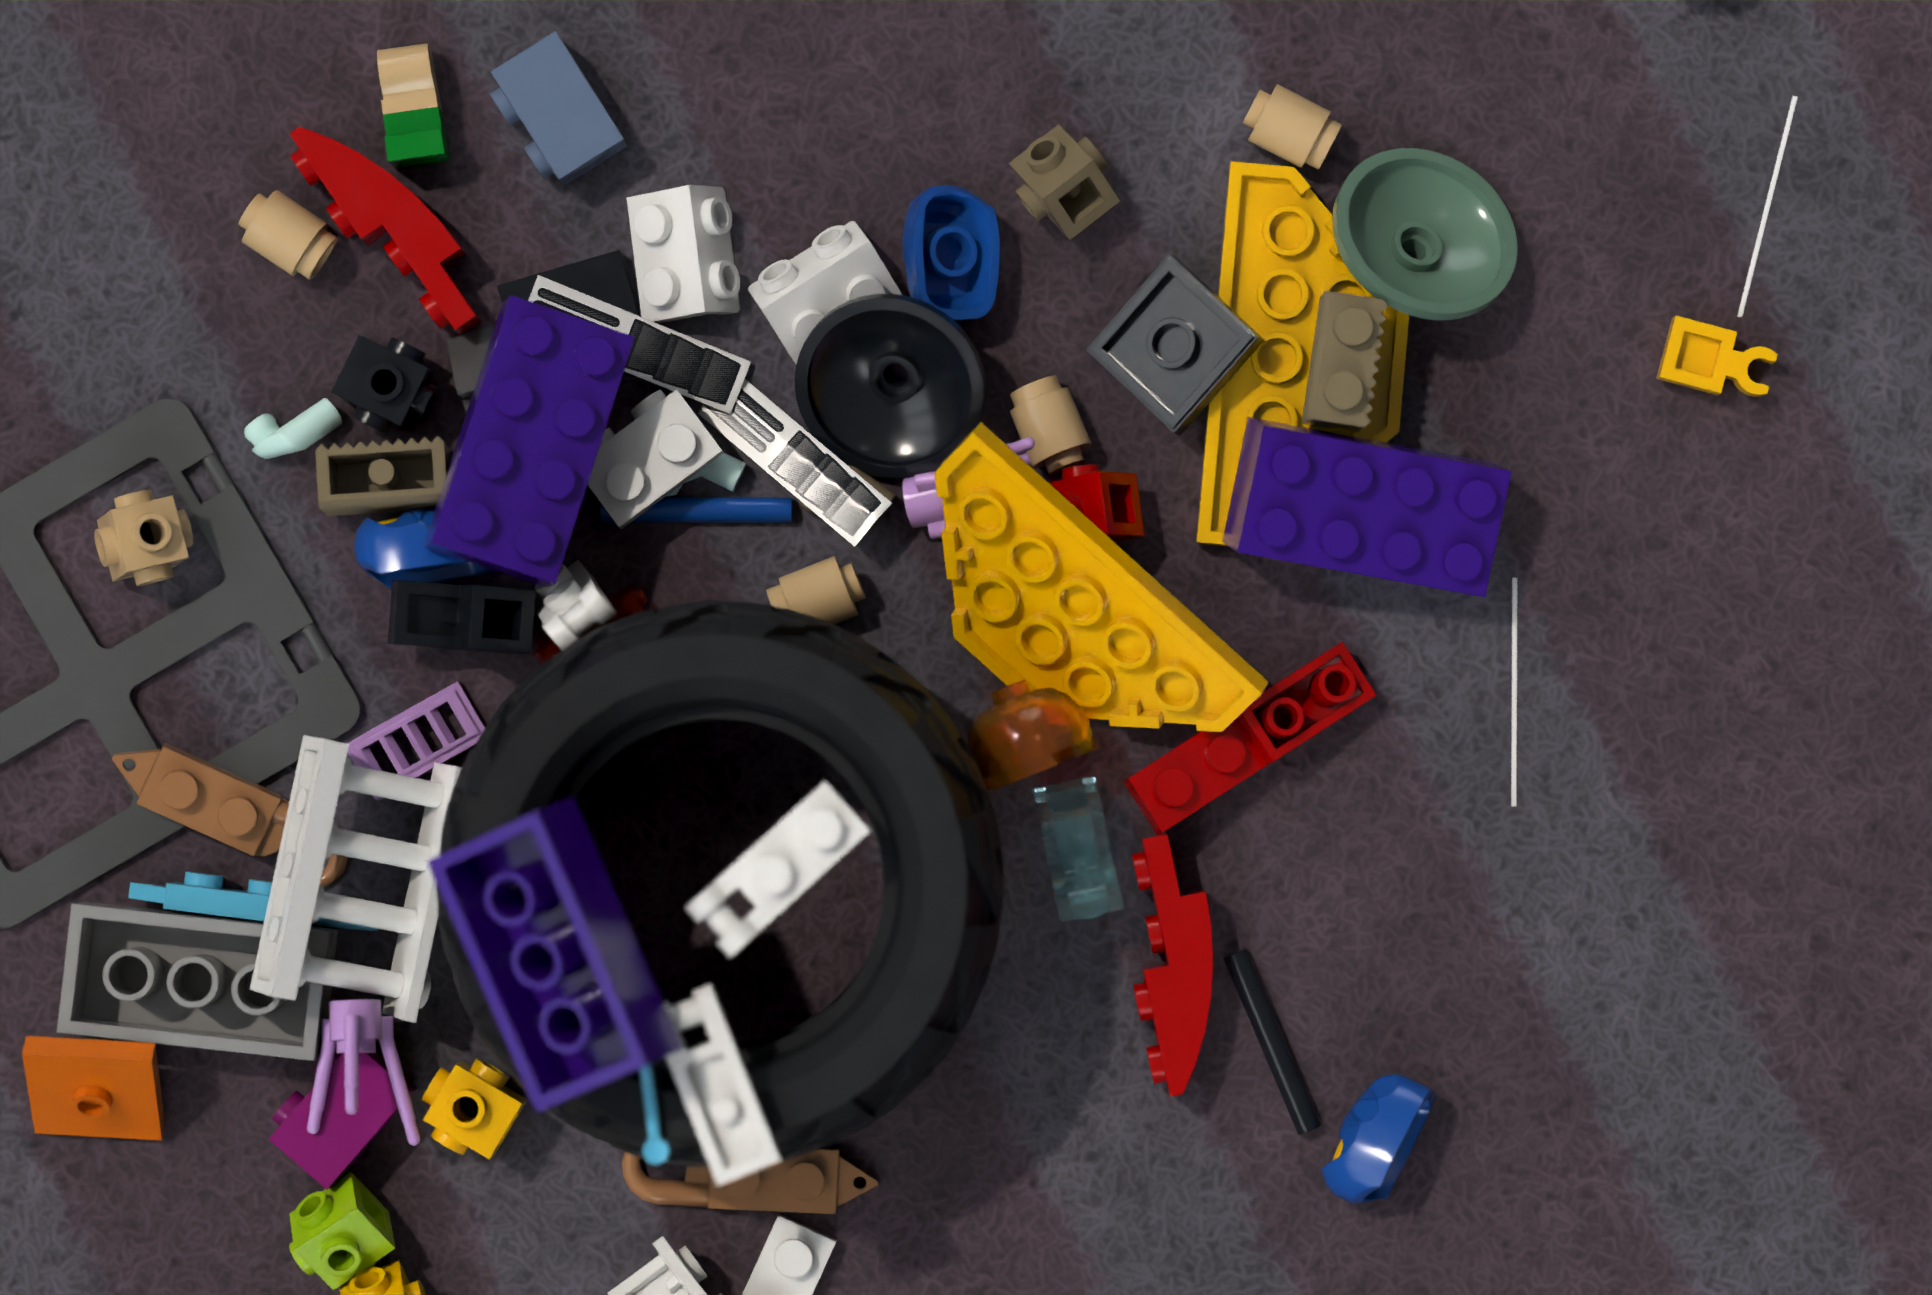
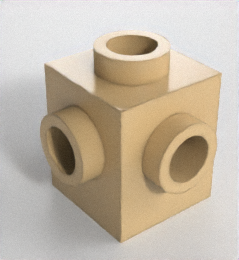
[94,489,193,586]

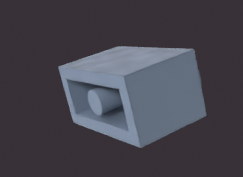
[489,31,628,187]

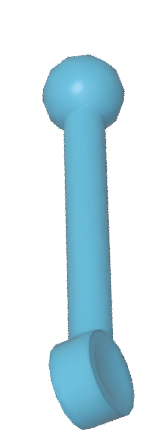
[639,1063,670,1165]

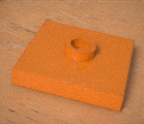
[22,1036,165,1141]

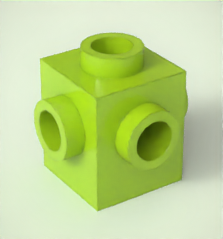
[289,1172,395,1290]

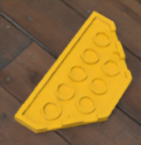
[1196,161,1409,546]
[934,422,1269,732]

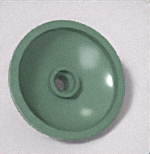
[1332,148,1518,320]

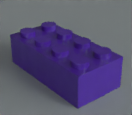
[423,295,634,587]
[1222,417,1512,597]
[427,797,683,1113]

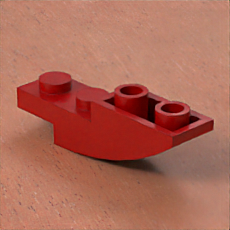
[289,126,481,335]
[1123,641,1376,835]
[1131,833,1213,1097]

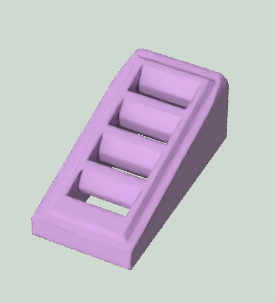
[347,681,485,800]

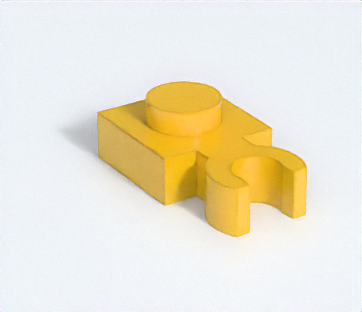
[1656,315,1778,397]

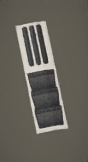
[528,275,751,414]
[698,379,892,547]

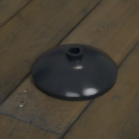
[795,294,986,478]

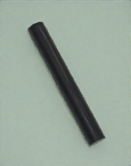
[1223,948,1321,1135]

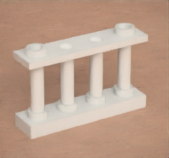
[250,735,462,1023]

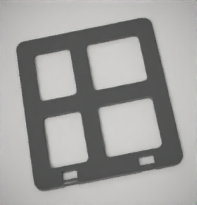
[0,398,361,928]

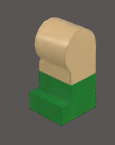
[377,43,451,169]

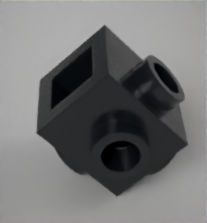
[331,335,438,434]

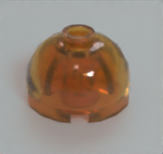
[967,679,1100,790]

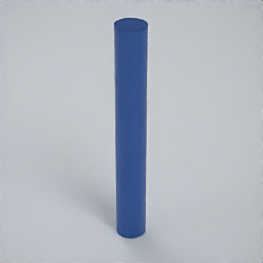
[600,497,792,523]

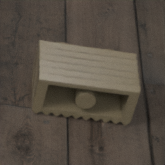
[1301,291,1388,432]
[315,436,452,516]

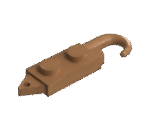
[112,742,350,888]
[622,1148,879,1214]

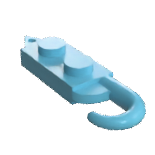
[128,871,379,931]

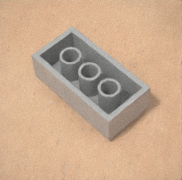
[57,902,338,1061]

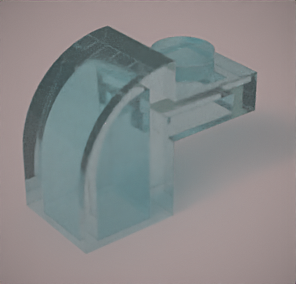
[1032,776,1124,922]

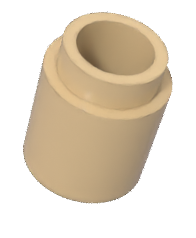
[1243,84,1342,170]
[238,190,338,280]
[1010,375,1092,475]
[766,556,866,624]

